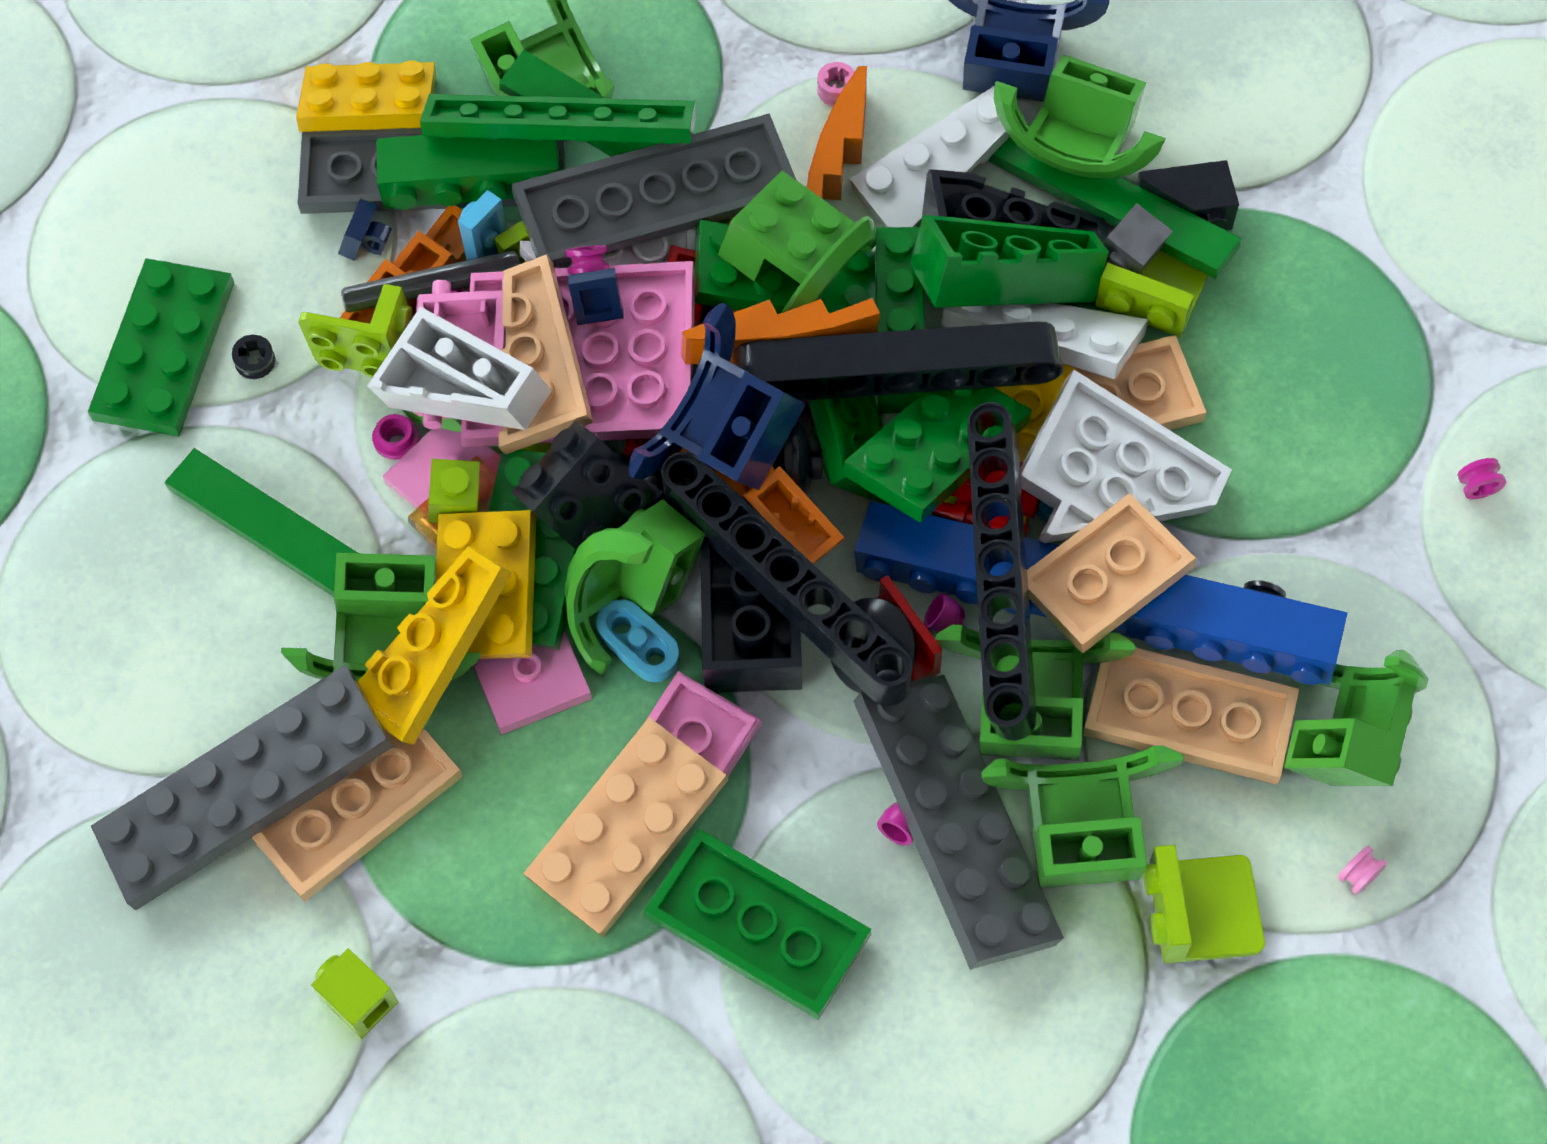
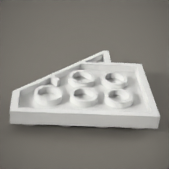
[1020,370,1232,543]

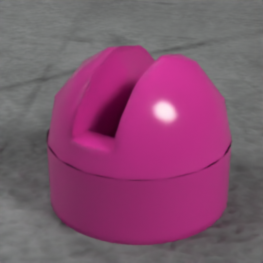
[924,593,965,634]
[877,802,913,846]

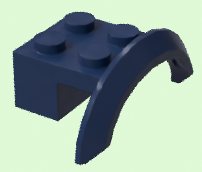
[948,0,1110,102]
[628,303,806,490]

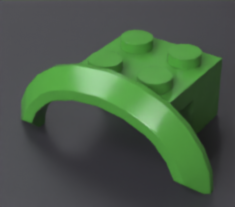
[470,0,614,99]
[993,55,1166,179]
[718,170,876,313]
[565,499,706,676]
[281,553,480,682]
[936,624,1135,760]
[1283,650,1429,786]
[981,745,1184,888]

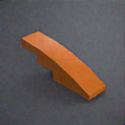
[806,66,867,200]
[339,205,467,324]
[681,298,880,364]
[681,448,845,564]

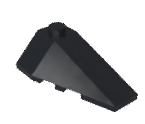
[921,169,1109,243]

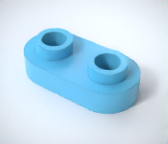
[596,599,680,682]

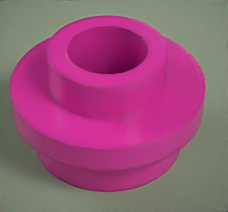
[372,414,419,460]

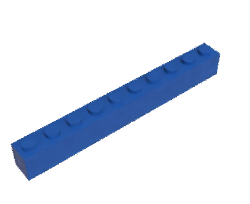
[854,501,1348,685]

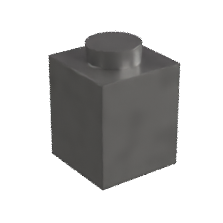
[1103,203,1173,274]

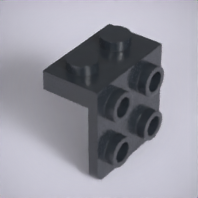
[511,420,656,550]

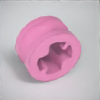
[817,62,854,106]
[1337,845,1388,896]

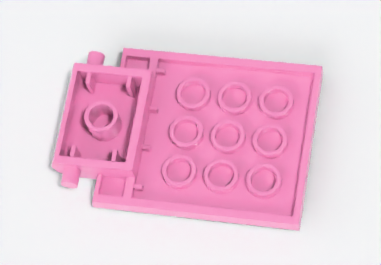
[413,261,695,447]

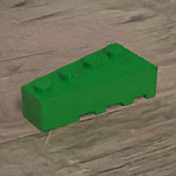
[910,215,1109,308]

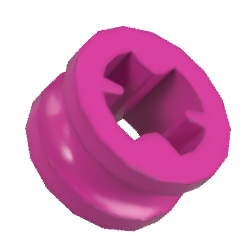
[565,245,609,275]
[1457,458,1507,500]

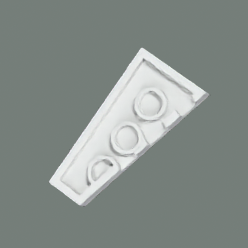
[850,86,1010,227]
[941,303,1148,379]

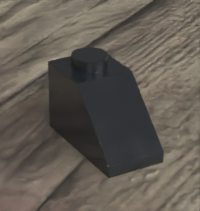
[1136,160,1239,230]

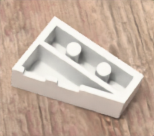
[367,306,552,430]

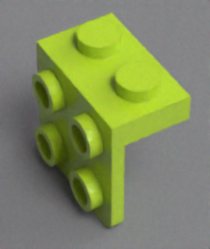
[1096,251,1209,338]
[298,284,413,378]
[1143,845,1265,964]

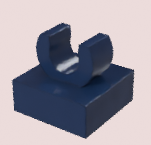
[338,198,392,261]
[568,268,624,326]

